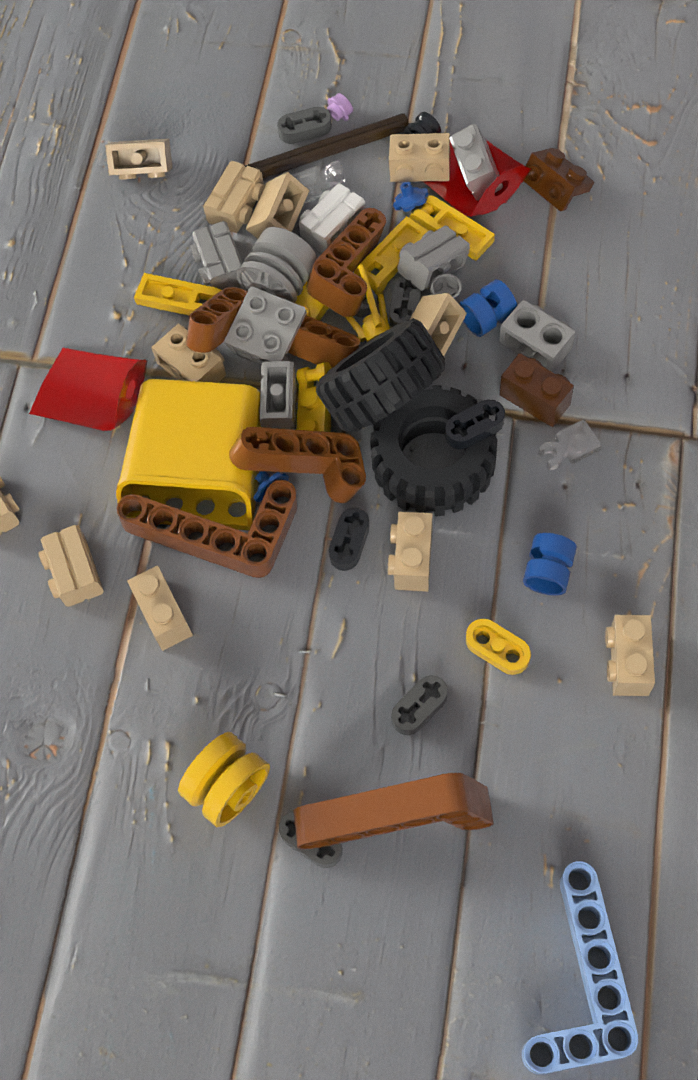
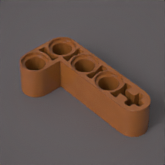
[306,208,386,317]
[229,427,366,503]

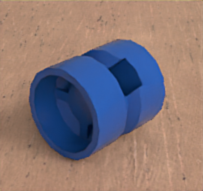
[459,279,518,337]
[523,533,577,596]

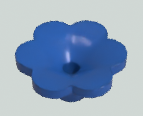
[393,182,429,212]
[254,471,289,502]

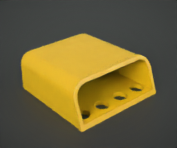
[116,379,261,531]

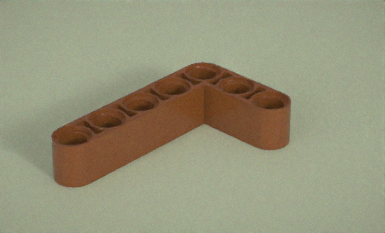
[186,287,360,368]
[116,480,297,578]
[293,773,494,849]

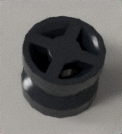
[404,112,441,134]

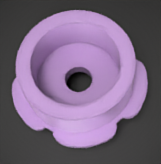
[327,93,353,121]

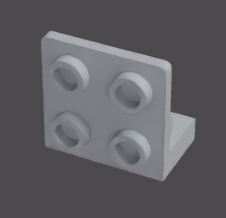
[224,287,307,365]

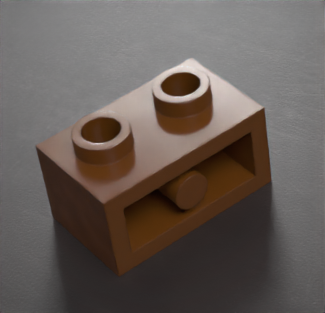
[499,353,574,428]

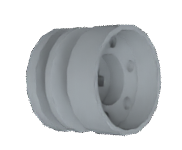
[237,227,317,303]

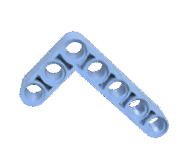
[522,861,638,1074]

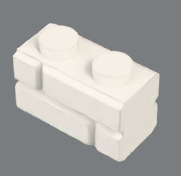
[299,183,366,253]

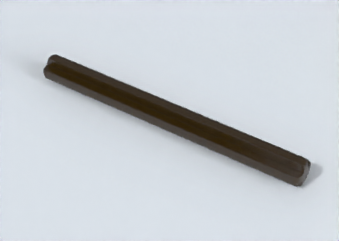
[245,113,409,178]

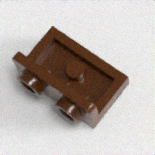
[524,148,595,211]

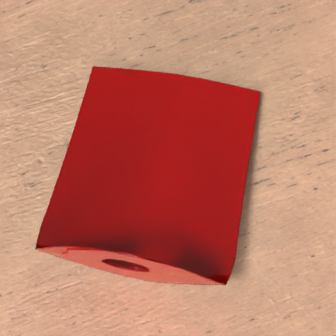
[423,140,531,216]
[29,348,148,431]

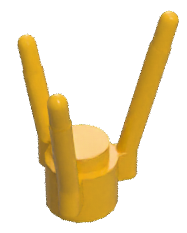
[344,264,391,342]

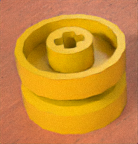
[178,732,270,827]

